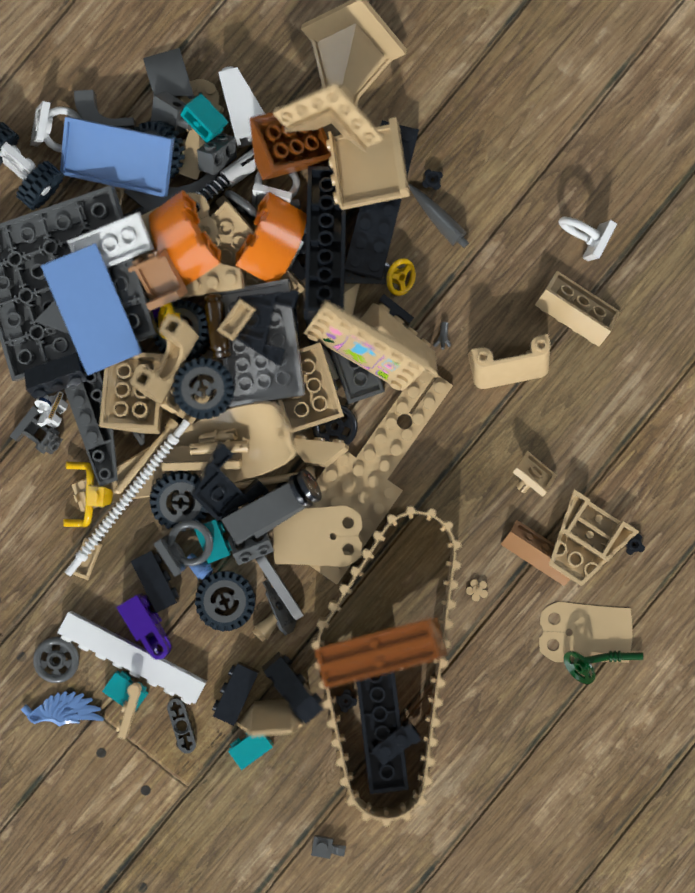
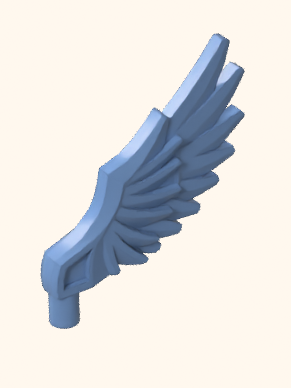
[21,691,104,727]

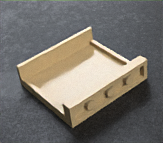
[326,117,410,210]

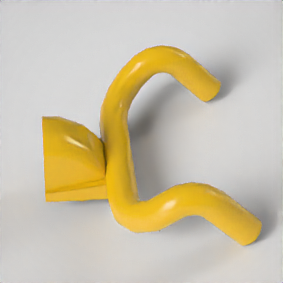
[63,461,113,528]

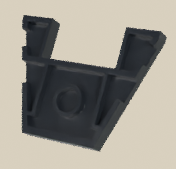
[235,290,299,366]
[191,441,269,521]

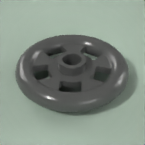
[225,190,257,221]
[33,637,79,683]

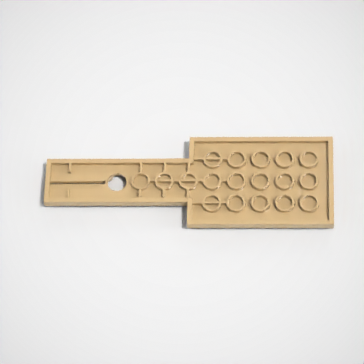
[305,371,453,584]

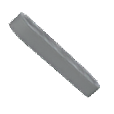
[256,556,304,620]

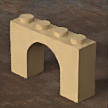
[130,314,199,404]

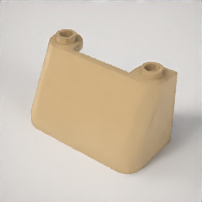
[468,334,550,389]

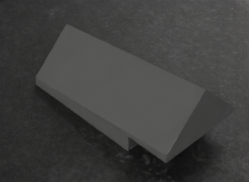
[221,482,306,545]

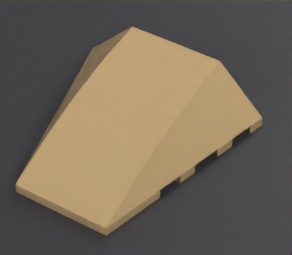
[549,489,639,586]
[237,699,314,736]

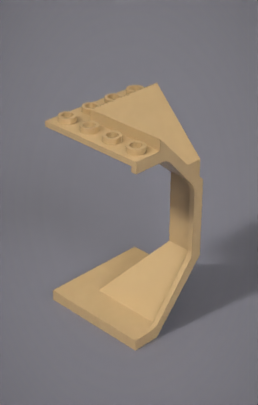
[273,0,407,152]

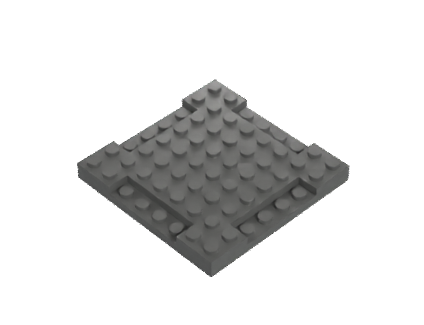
[0,185,159,381]

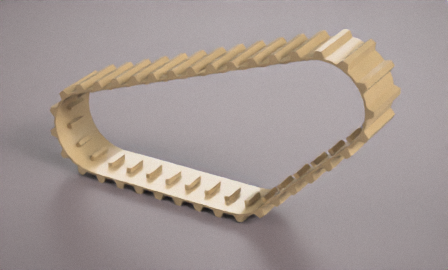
[312,506,461,826]

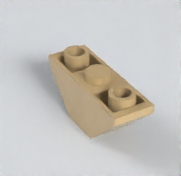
[293,435,349,467]

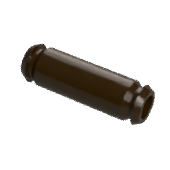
[204,294,231,359]

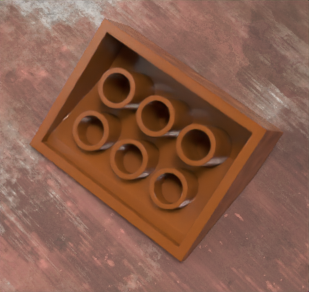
[249,112,331,180]

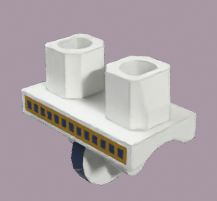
[35,391,68,428]

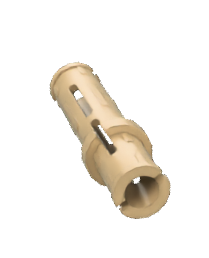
[190,440,249,456]

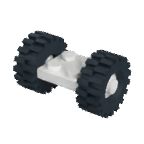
[0,122,64,211]

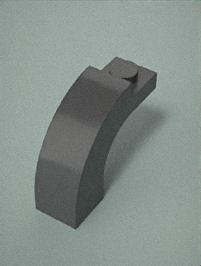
[74,90,136,130]

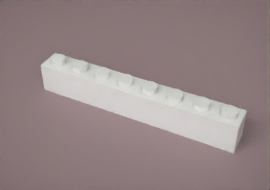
[58,611,207,705]

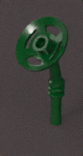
[564,651,644,684]

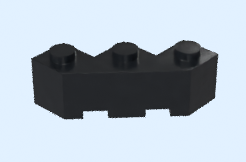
[262,652,324,724]

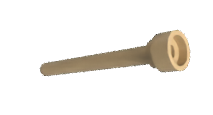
[114,418,179,494]
[234,466,316,489]

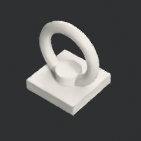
[30,101,82,152]
[252,171,300,209]
[559,216,617,261]

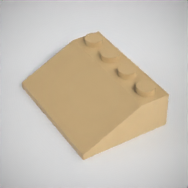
[359,303,437,376]
[278,342,344,433]
[99,353,164,434]

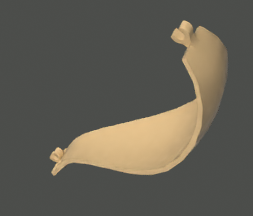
[72,401,296,512]

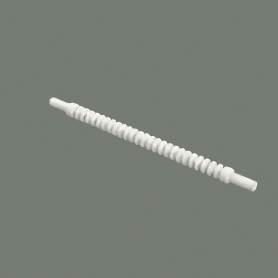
[65,419,190,576]

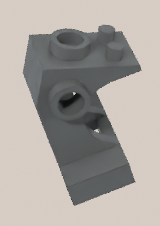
[10,406,63,455]

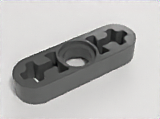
[167,698,197,753]

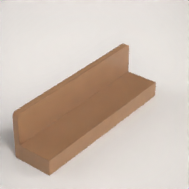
[501,520,571,586]

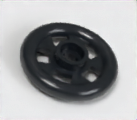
[312,404,358,445]

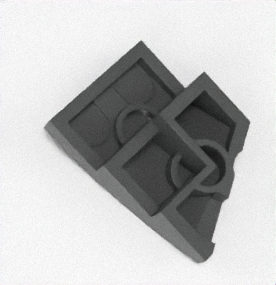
[143,48,194,99]

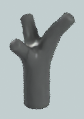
[433,322,451,350]

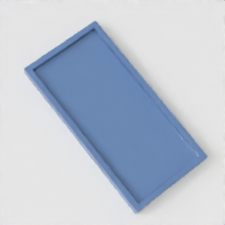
[60,116,174,197]
[41,243,142,375]

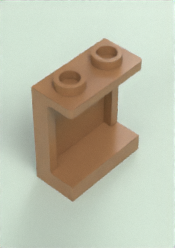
[128,250,188,311]

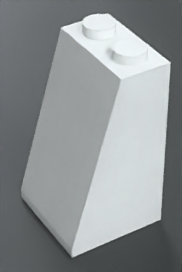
[218,66,265,148]

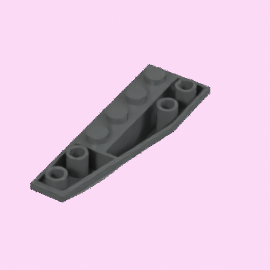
[64,371,118,487]

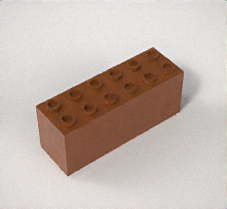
[314,616,447,688]

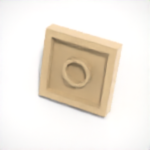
[513,451,557,497]

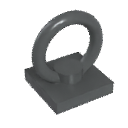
[154,520,213,577]

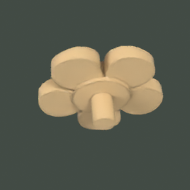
[466,579,488,601]

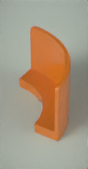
[149,190,221,285]
[236,192,307,283]

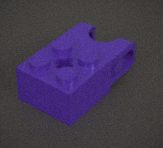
[117,593,172,660]

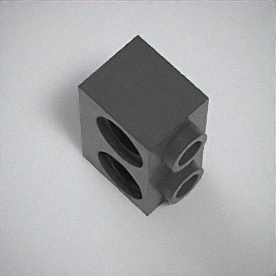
[197,133,237,175]
[228,532,274,565]

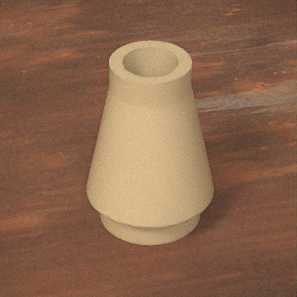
[252,613,277,642]

